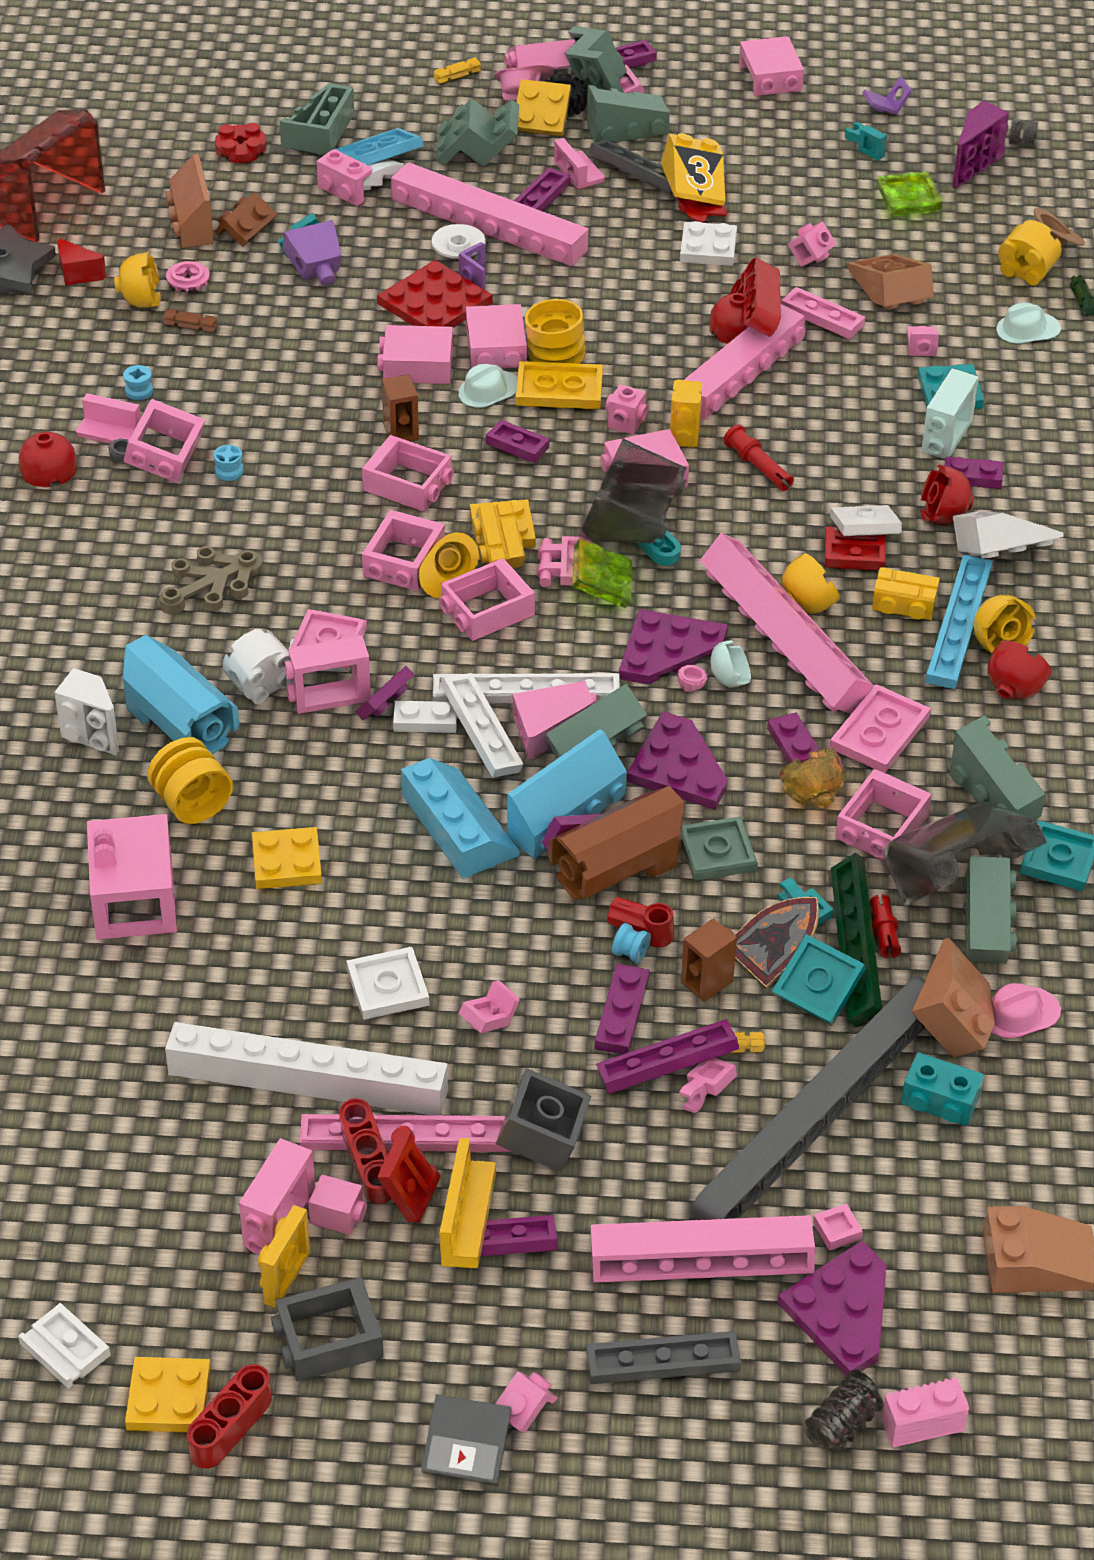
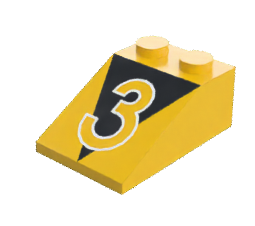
[661,133,725,206]

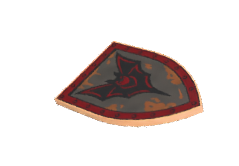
[735,897,819,989]

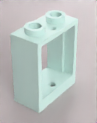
[921,368,979,459]

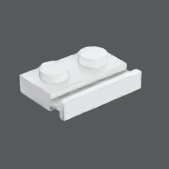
[18,1303,111,1389]

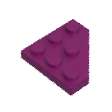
[618,609,728,684]
[626,711,728,810]
[777,1240,887,1380]

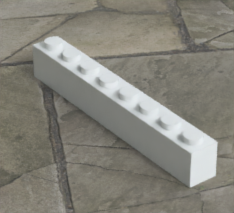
[165,1022,448,1115]

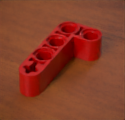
[730,257,781,337]

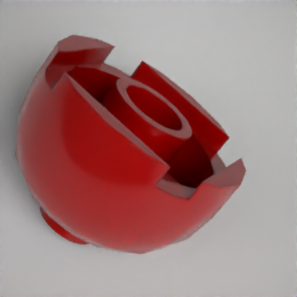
[709,293,748,344]
[19,432,77,488]
[920,464,974,525]
[987,640,1052,699]

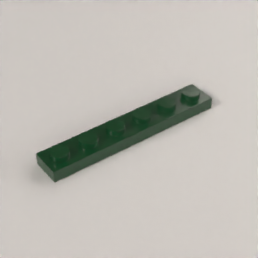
[831,852,882,1027]

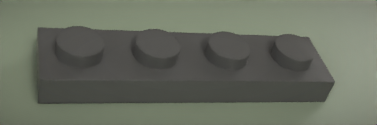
[589,139,672,193]
[586,1331,741,1384]

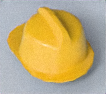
[419,532,479,598]

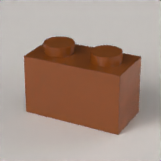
[381,374,419,441]
[681,918,737,1002]

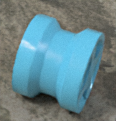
[123,365,153,400]
[213,445,244,481]
[612,923,651,964]

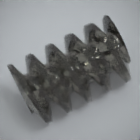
[803,1369,884,1452]

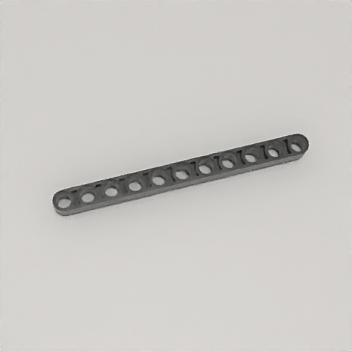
[690,976,925,1220]

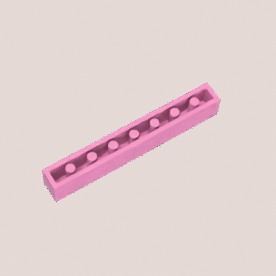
[391,162,588,267]
[699,533,874,714]

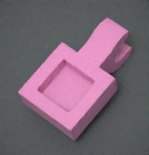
[680,1058,737,1113]

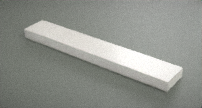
[433,673,620,703]

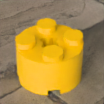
[998,220,1062,286]

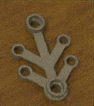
[160,546,263,615]

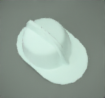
[996,302,1061,344]
[459,364,518,408]

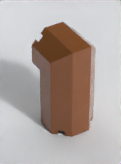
[548,786,684,899]

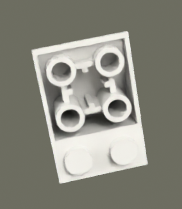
[953,511,1064,558]

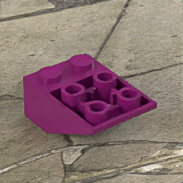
[952,100,1009,189]

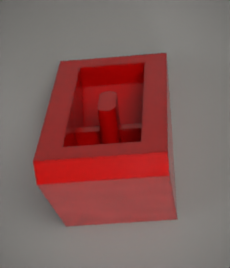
[57,239,106,286]

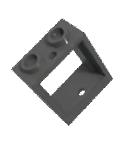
[271,1277,384,1381]

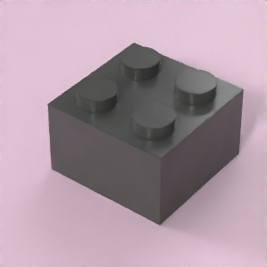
[495,1068,591,1172]

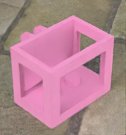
[87,814,177,940]

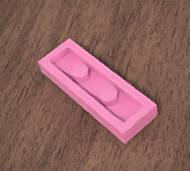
[781,287,865,339]

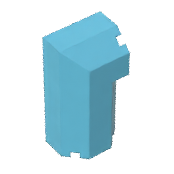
[123,635,239,754]

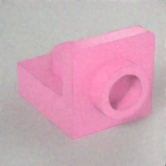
[907,326,939,356]

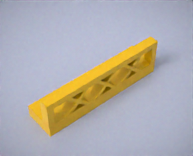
[440,1138,496,1268]

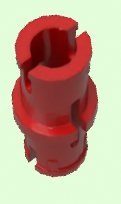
[869,894,901,959]

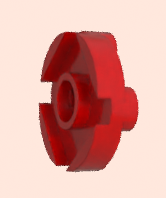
[215,122,267,163]

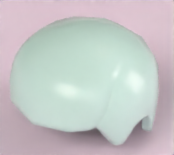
[710,640,751,688]

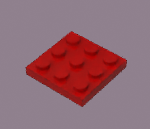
[377,260,493,328]

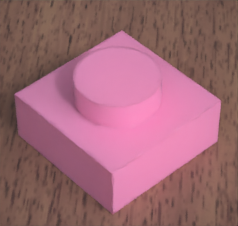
[813,1203,863,1251]

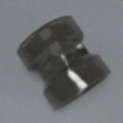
[1009,118,1039,148]

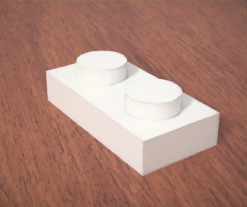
[393,701,457,733]

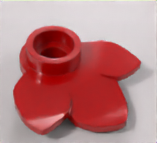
[677,197,727,223]

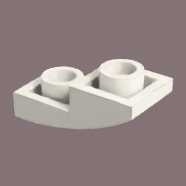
[363,159,404,190]

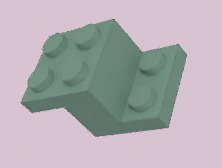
[564,26,627,94]
[436,98,519,167]

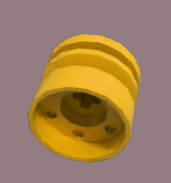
[525,299,586,364]
[147,737,233,824]

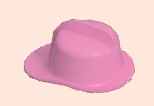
[494,64,554,101]
[991,983,1061,1039]

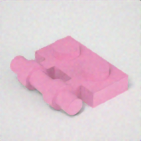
[537,536,592,587]

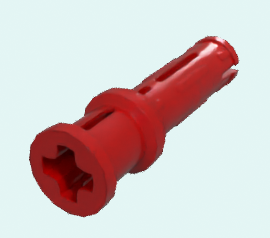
[723,424,794,491]

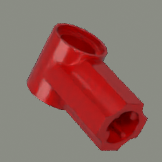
[607,897,674,948]

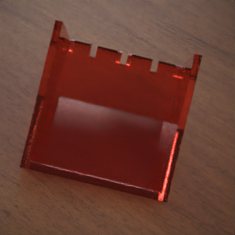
[0,110,105,243]

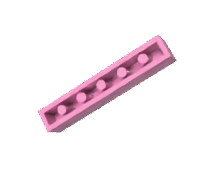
[684,304,806,419]
[591,1215,815,1283]

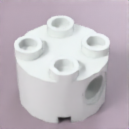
[222,629,291,704]

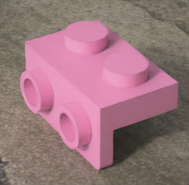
[316,149,372,206]

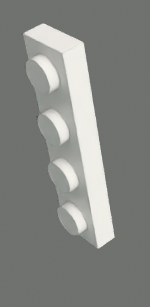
[441,673,523,778]

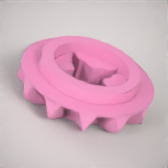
[166,261,210,293]

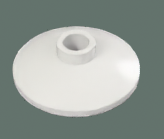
[432,224,485,259]

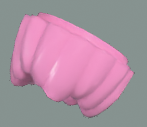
[678,665,707,693]

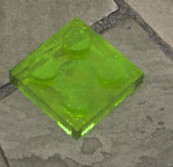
[877,171,942,216]
[572,538,632,608]

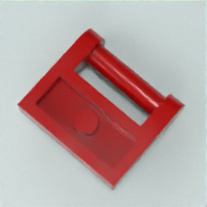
[825,526,885,570]
[377,1126,440,1223]

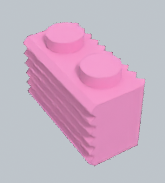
[881,1377,969,1448]

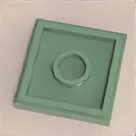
[682,816,758,881]

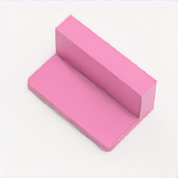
[554,138,605,189]
[76,393,141,444]

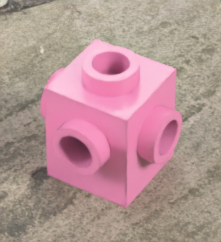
[787,221,837,267]
[605,384,649,435]

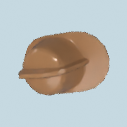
[1033,208,1085,247]

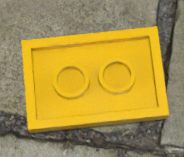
[516,361,603,409]

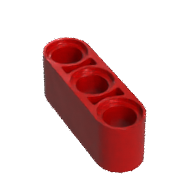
[339,1098,391,1204]
[187,1364,272,1469]

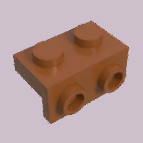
[215,192,278,247]

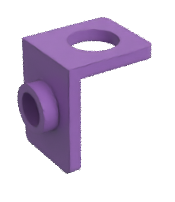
[862,77,912,115]
[459,242,485,289]

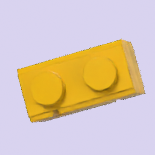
[670,380,703,448]
[472,501,525,568]
[872,567,940,621]

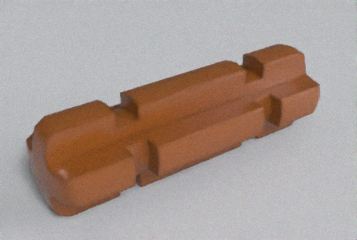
[163,309,217,333]

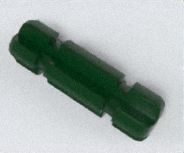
[1069,275,1094,316]

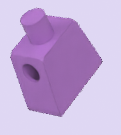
[283,220,341,286]

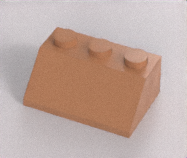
[165,154,214,248]

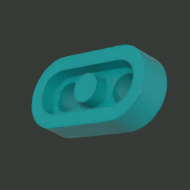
[634,520,681,566]

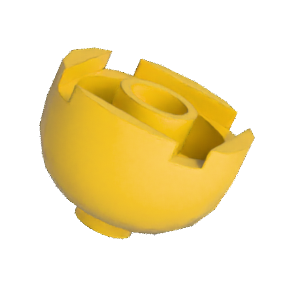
[114,252,161,308]
[782,553,840,614]
[973,595,1036,653]

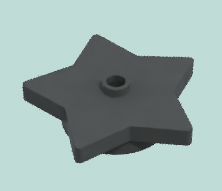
[0,224,56,293]

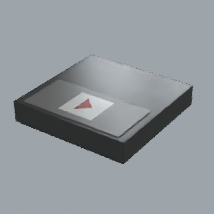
[421,1394,512,1486]

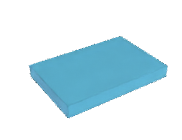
[335,128,424,165]

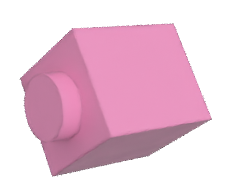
[308,1174,367,1235]

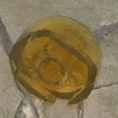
[779,749,845,808]

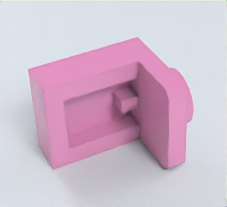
[459,980,520,1033]
[495,1371,558,1433]

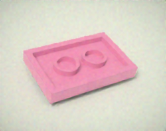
[829,684,931,773]

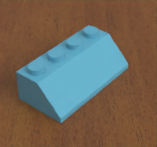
[507,729,627,859]
[401,758,520,879]

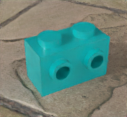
[901,1052,984,1126]

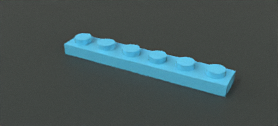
[925,554,993,689]

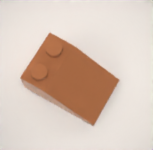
[847,254,934,309]
[911,938,995,1058]
[982,1206,1094,1293]

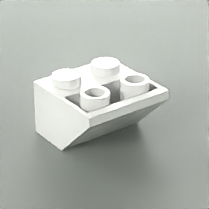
[54,668,119,755]

